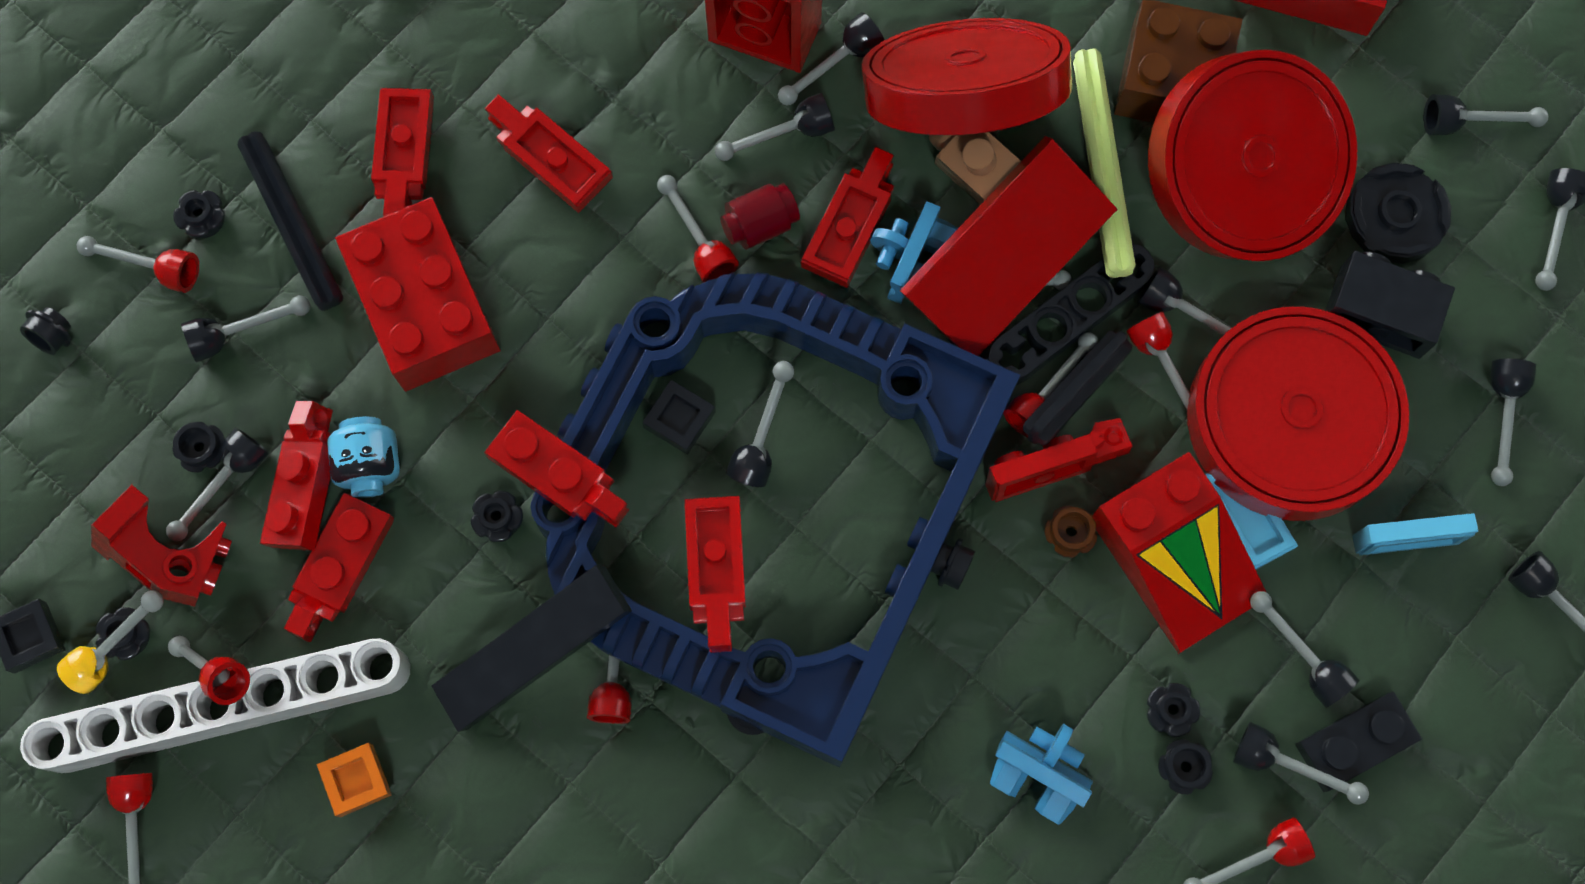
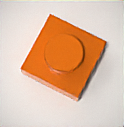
[316,742,392,817]

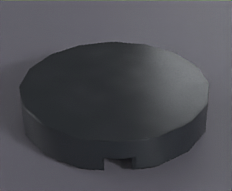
[1345,163,1451,264]

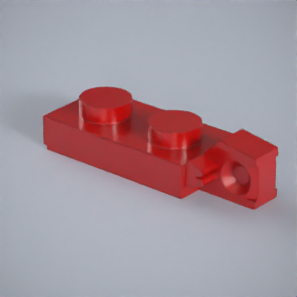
[371,88,434,216]
[485,94,613,213]
[801,147,894,288]
[260,401,333,550]
[484,410,629,528]
[985,418,1132,502]
[284,493,394,642]
[685,496,746,653]

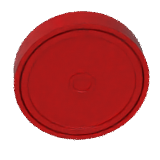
[862,18,1072,135]
[1148,50,1357,261]
[1187,307,1410,521]

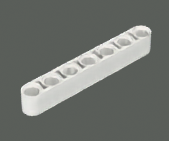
[20,638,410,773]

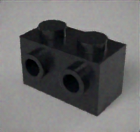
[1325,251,1455,359]

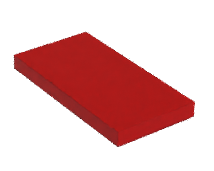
[900,136,1118,356]

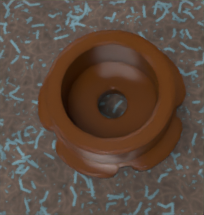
[1045,505,1097,558]

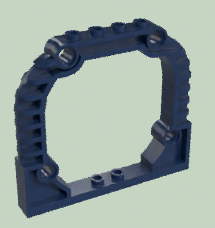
[530,272,1020,768]

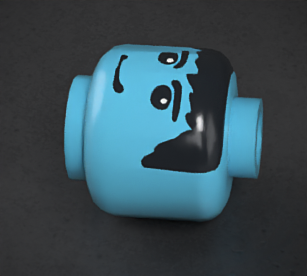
[327,416,400,498]

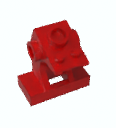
[91,485,232,607]

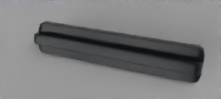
[1023,331,1133,445]

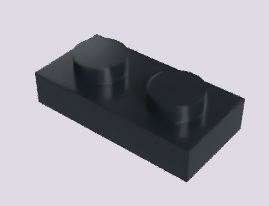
[1295,691,1423,793]

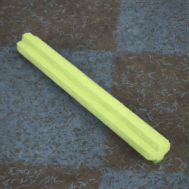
[1073,48,1136,278]

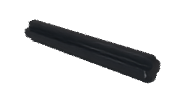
[237,131,343,311]

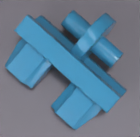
[870,201,958,304]
[990,724,1093,825]

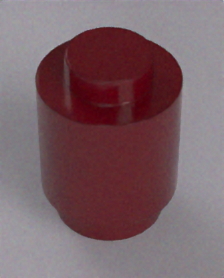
[720,183,800,250]

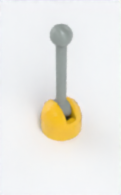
[57,590,164,694]

